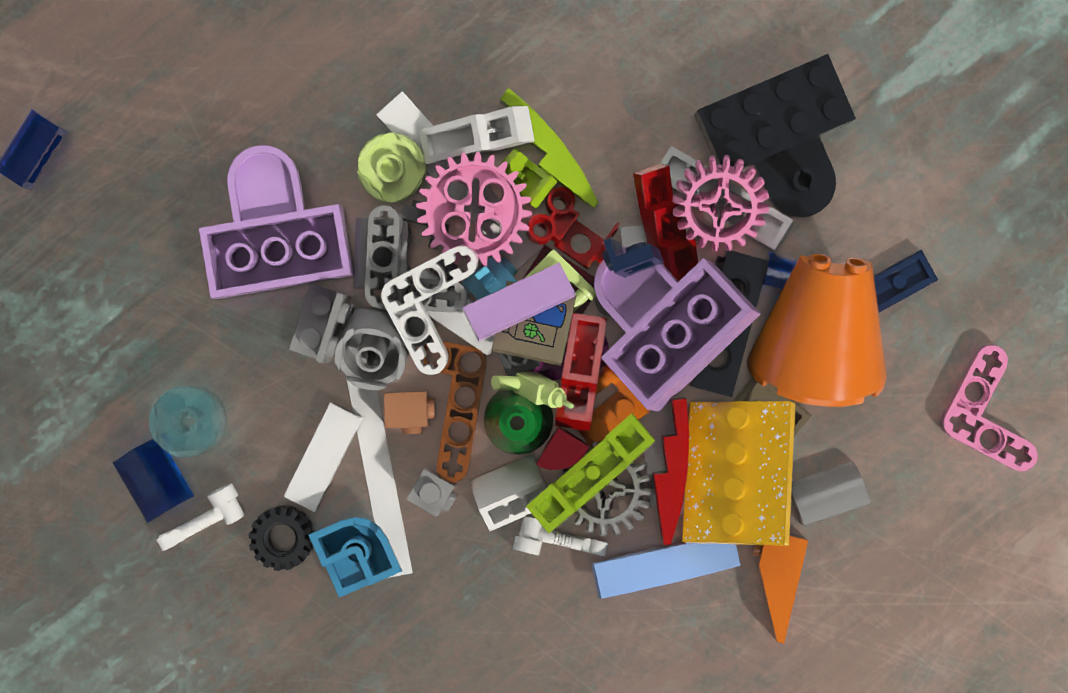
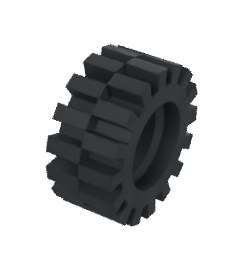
[249,505,315,571]

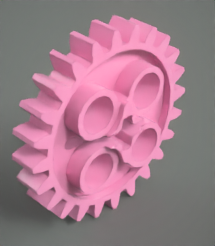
[416,152,532,267]

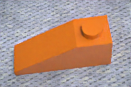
[752,534,808,644]

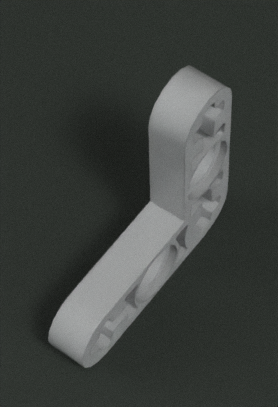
[365,205,469,312]

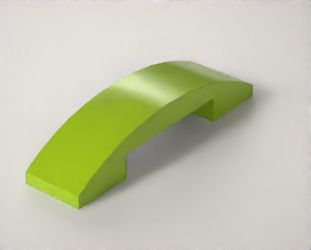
[526,413,656,534]

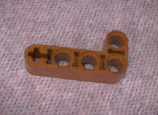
[423,341,487,483]

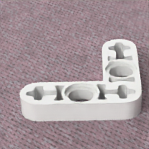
[381,245,478,375]

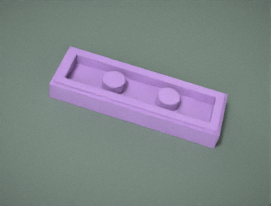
[463,262,575,342]

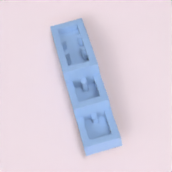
[591,542,741,599]

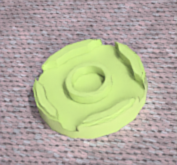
[357,132,427,203]

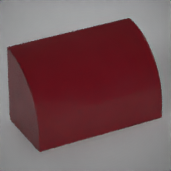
[536,426,589,470]

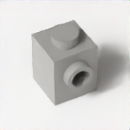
[406,466,458,517]

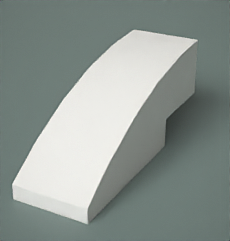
[419,106,535,164]

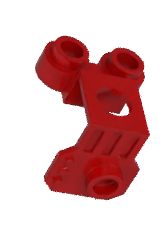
[526,187,620,270]

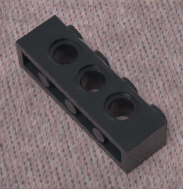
[689,250,769,397]

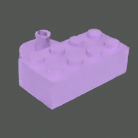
[199,145,354,299]
[594,247,761,412]

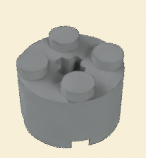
[334,308,411,390]

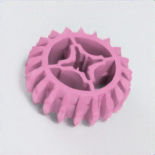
[672,155,769,251]

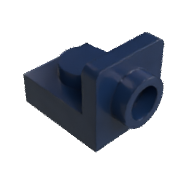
[603,237,664,278]

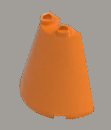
[747,254,887,407]

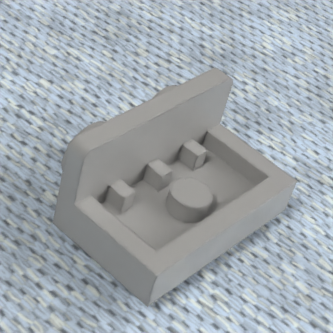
[353,218,412,290]

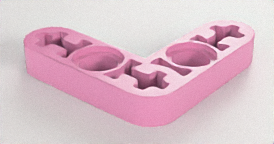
[940,345,1038,471]

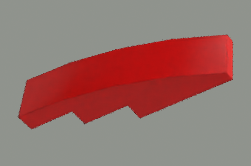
[633,164,698,282]
[652,397,689,545]

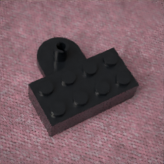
[694,54,856,218]

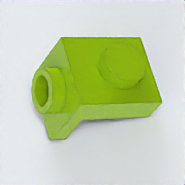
[500,148,558,209]

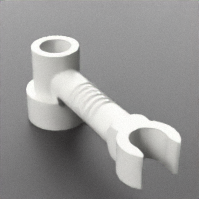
[156,483,245,551]
[512,516,608,557]

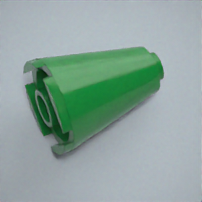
[484,390,553,455]

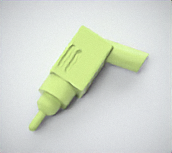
[491,371,574,409]

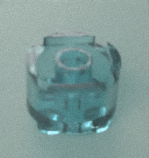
[149,386,227,458]

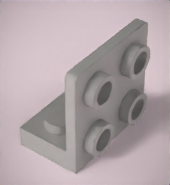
[289,283,354,363]

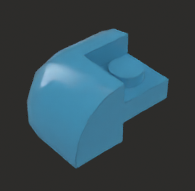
[309,517,402,598]

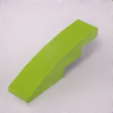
[500,88,599,210]

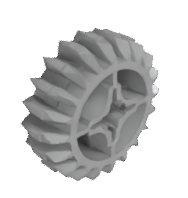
[562,442,654,536]

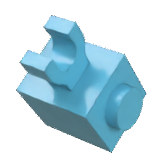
[462,256,518,300]

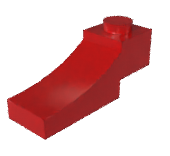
[555,313,607,431]

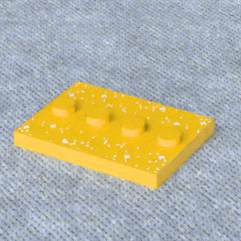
[682,401,795,546]

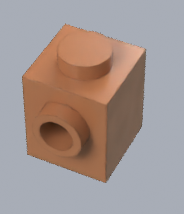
[384,391,436,434]

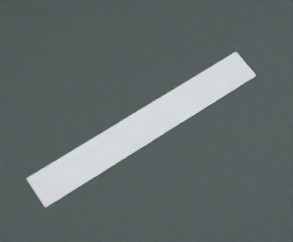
[346,377,413,578]

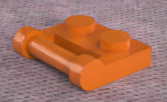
[577,364,650,448]

